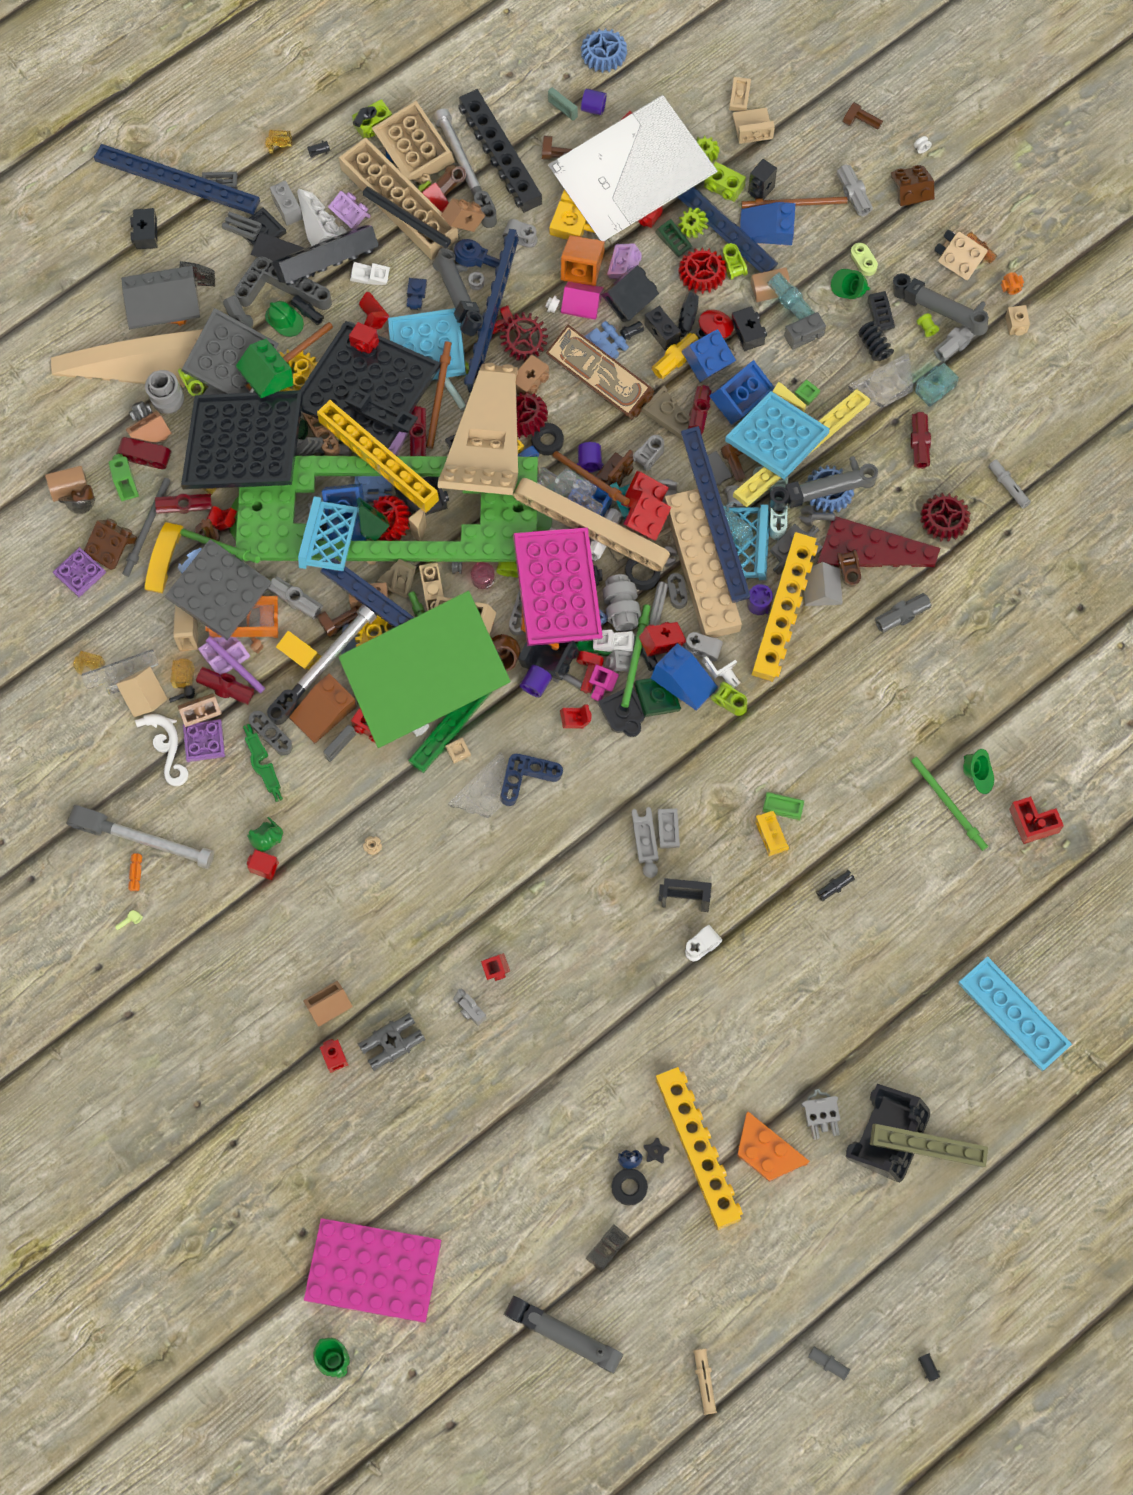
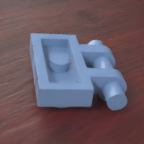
[584,321,629,359]
[355,476,392,503]

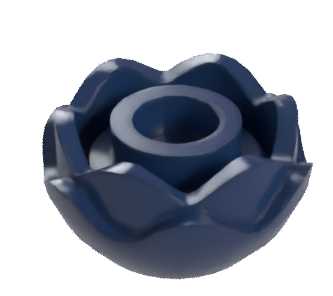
[617,1150,643,1169]

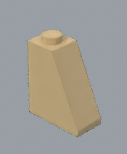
[174,605,199,651]

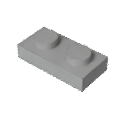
[658,808,680,849]

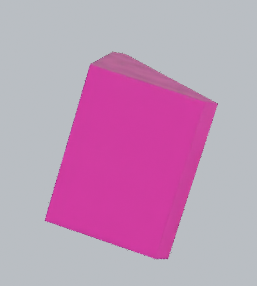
[561,281,604,320]

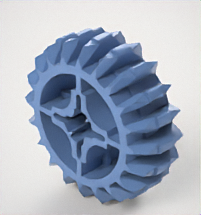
[581,28,627,73]
[806,465,854,513]

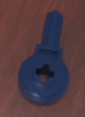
[453,239,500,269]

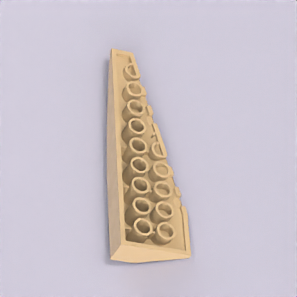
[51,329,209,389]

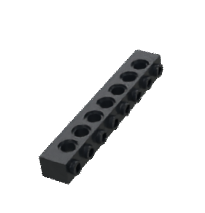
[458,89,542,213]

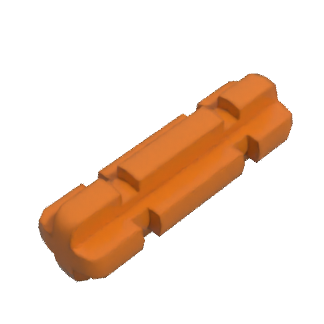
[128,853,142,891]

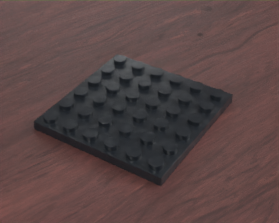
[300,321,441,449]
[181,390,303,490]

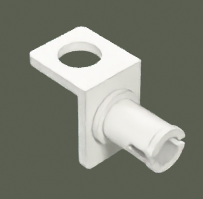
[702,656,741,688]

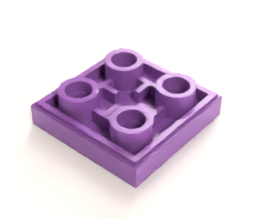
[53,547,106,597]
[183,719,225,762]

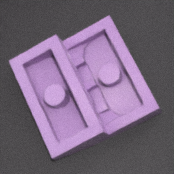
[198,637,251,674]

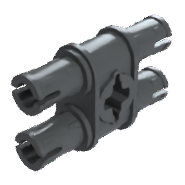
[357,1013,426,1071]

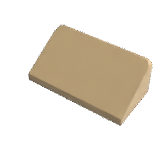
[409,509,427,541]

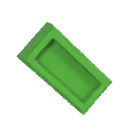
[762,792,804,820]

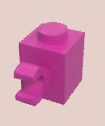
[589,665,619,701]

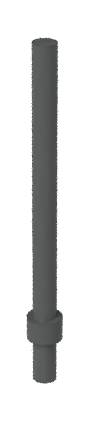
[122,478,171,577]

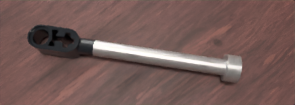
[267,605,377,725]

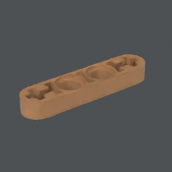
[302,412,341,456]

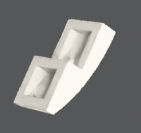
[350,262,390,285]
[593,630,634,652]

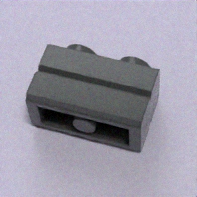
[784,312,826,350]

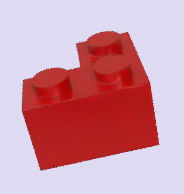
[1009,796,1064,844]

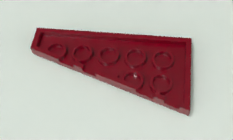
[817,516,941,567]

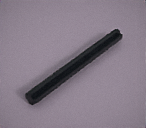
[363,186,451,248]

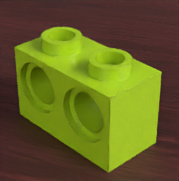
[352,99,392,139]
[704,161,746,202]

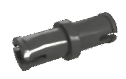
[808,1346,850,1381]

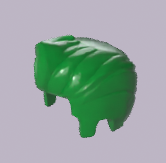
[247,817,283,852]
[313,1338,350,1379]

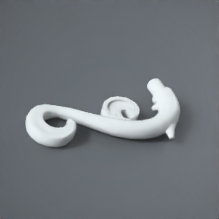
[135,714,188,786]

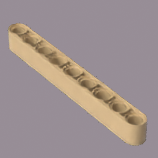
[513,478,670,572]

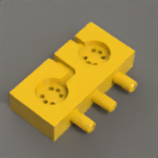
[549,189,595,240]

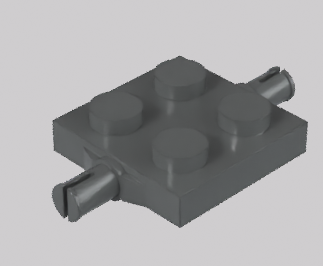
[770,524,823,575]

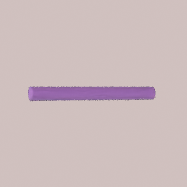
[206,636,266,694]

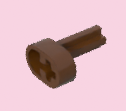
[842,102,883,130]
[541,135,573,160]
[720,444,746,482]
[195,519,220,541]
[316,607,358,638]

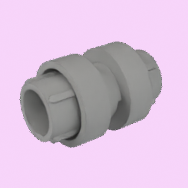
[145,370,184,414]
[602,574,641,632]

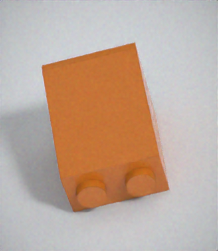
[561,235,605,286]

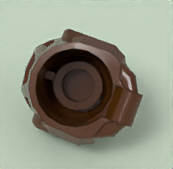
[491,634,521,672]

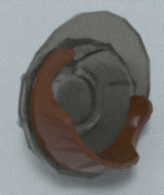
[58,485,96,514]

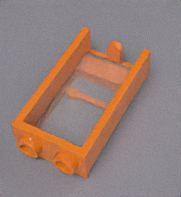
[205,596,278,638]

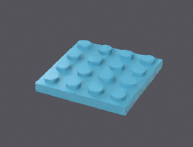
[388,308,466,380]
[725,391,830,480]

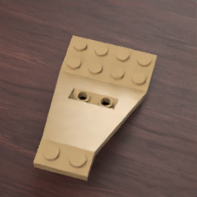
[438,363,518,495]

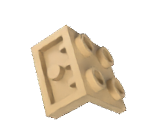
[733,108,775,144]

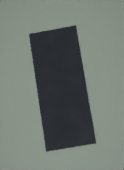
[250,232,316,277]

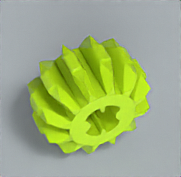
[696,135,720,163]
[678,207,709,238]

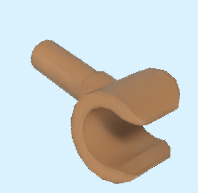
[249,637,263,654]

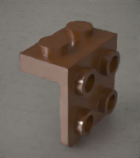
[891,165,935,206]
[84,518,137,570]

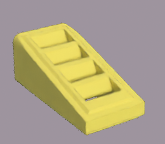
[772,382,806,413]

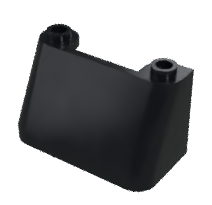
[845,1084,930,1183]

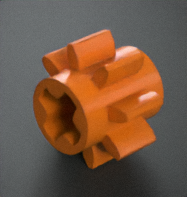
[1001,272,1024,295]

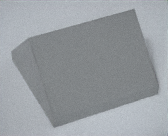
[804,562,843,606]

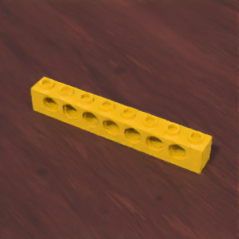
[317,400,439,513]
[751,532,818,682]
[655,1067,743,1230]

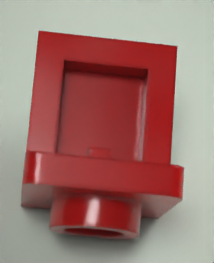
[206,506,237,531]
[560,704,592,729]

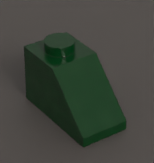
[356,497,390,541]

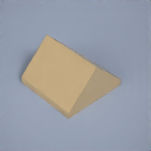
[116,666,168,717]

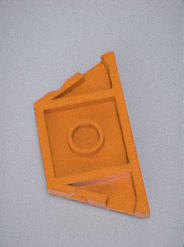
[737,1112,810,1182]

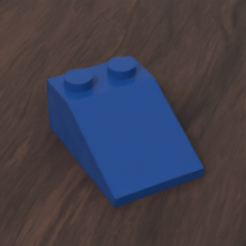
[740,202,796,245]
[709,360,775,425]
[322,483,367,541]
[651,643,718,711]

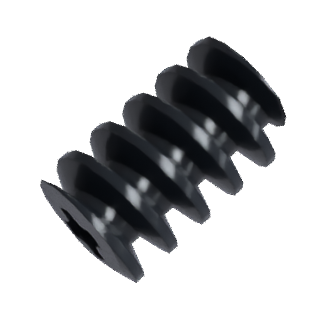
[858,321,894,361]

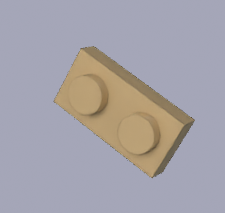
[729,77,751,111]

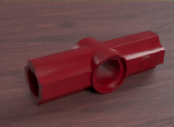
[687,385,712,435]
[409,406,427,456]
[911,412,931,469]
[155,493,212,514]
[196,666,255,705]

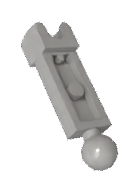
[631,807,659,878]

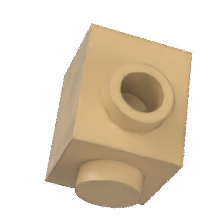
[1005,305,1030,336]

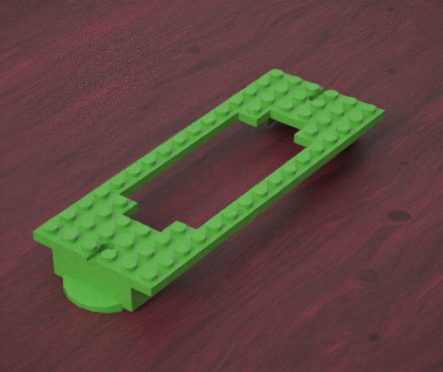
[229,456,552,562]

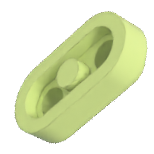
[850,243,878,276]

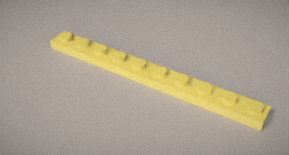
[733,389,870,507]

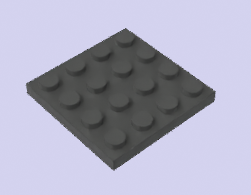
[181,308,279,394]
[165,539,272,641]

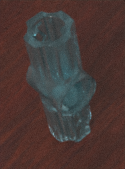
[767,272,815,320]

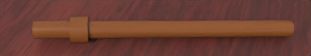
[741,196,847,208]
[245,322,333,391]
[426,341,452,449]
[553,451,630,505]

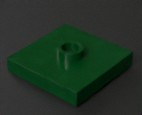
[634,678,681,717]

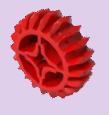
[678,247,727,295]
[370,495,411,541]

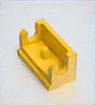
[276,631,321,670]
[755,811,789,856]

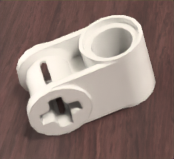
[685,925,722,961]

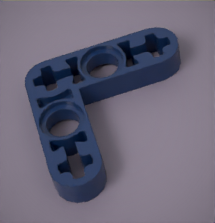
[500,753,563,806]

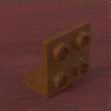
[595,449,634,487]

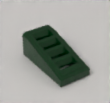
[655,219,693,258]

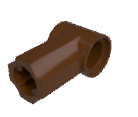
[435,165,466,196]

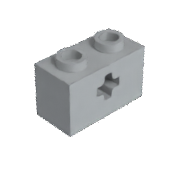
[270,180,303,226]

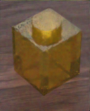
[170,658,195,689]

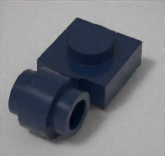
[407,278,427,310]

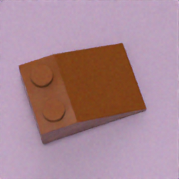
[289,673,357,744]

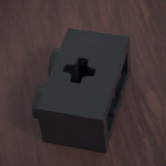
[748,159,777,200]
[130,208,158,250]
[644,305,681,351]
[731,306,767,351]

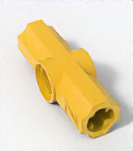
[652,333,699,379]

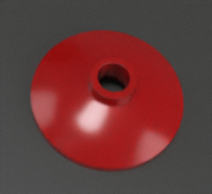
[699,310,734,339]

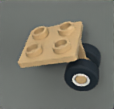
[934,229,988,280]

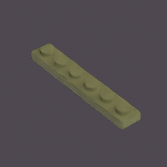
[870,1124,988,1168]

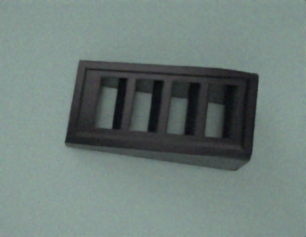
[867,291,895,331]

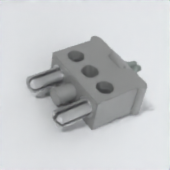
[801,1089,840,1140]

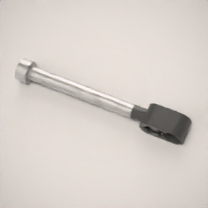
[433,108,497,228]
[66,805,214,869]

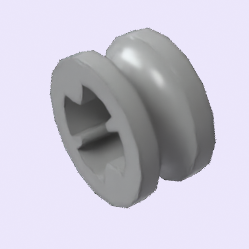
[468,272,485,290]

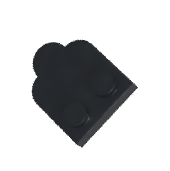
[598,688,645,737]

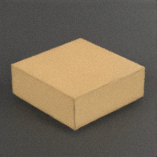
[445,738,471,764]

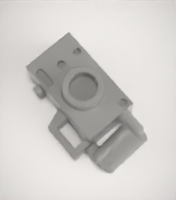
[453,989,487,1026]

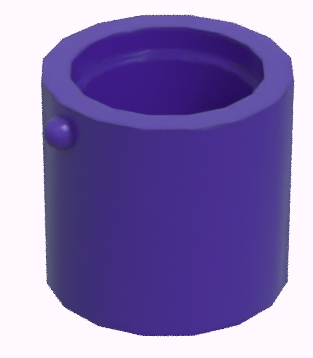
[581,88,607,116]
[577,442,604,472]
[747,584,773,615]
[520,665,552,698]

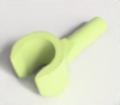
[115,910,143,930]

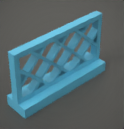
[298,496,358,571]
[725,505,770,580]

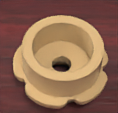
[363,836,382,855]

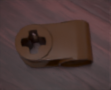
[837,549,861,587]

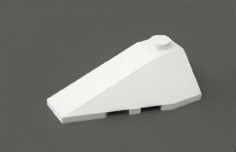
[297,189,347,246]

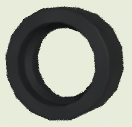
[625,558,661,591]

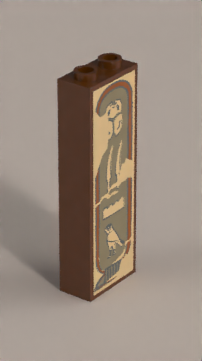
[546,325,654,420]

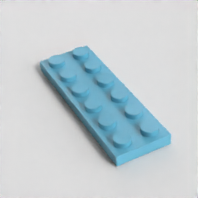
[958,956,1072,1072]

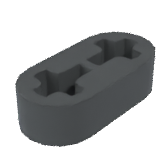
[667,573,688,609]

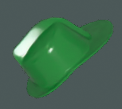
[831,269,870,299]
[265,301,304,337]
[963,749,994,794]

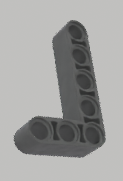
[234,257,332,310]

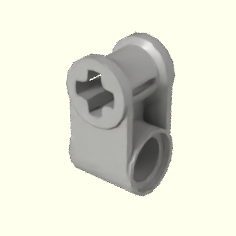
[502,219,538,248]
[633,435,664,471]
[685,632,723,661]

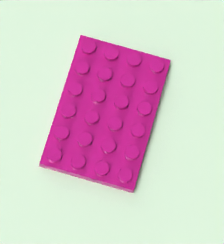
[513,527,603,646]
[304,1218,442,1323]

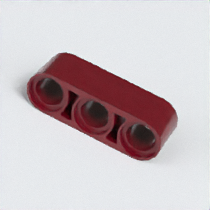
[116,437,172,470]

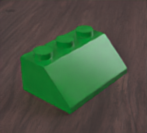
[236,338,294,398]

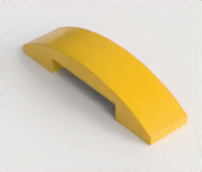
[144,522,184,594]

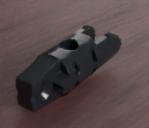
[678,292,699,337]

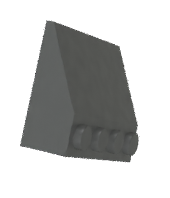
[121,266,200,330]

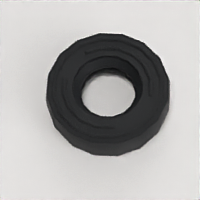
[531,423,564,456]
[611,1169,648,1206]

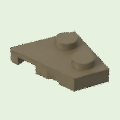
[375,559,416,598]

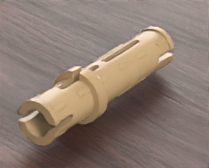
[693,1349,717,1415]

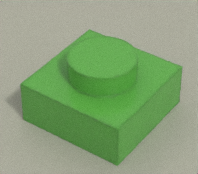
[794,379,820,406]

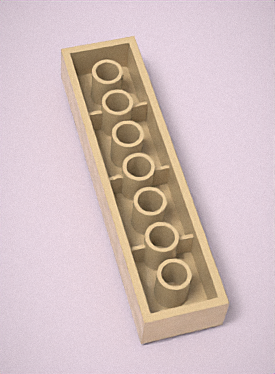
[339,137,459,260]
[664,489,742,638]

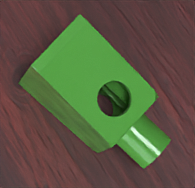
[109,454,139,502]

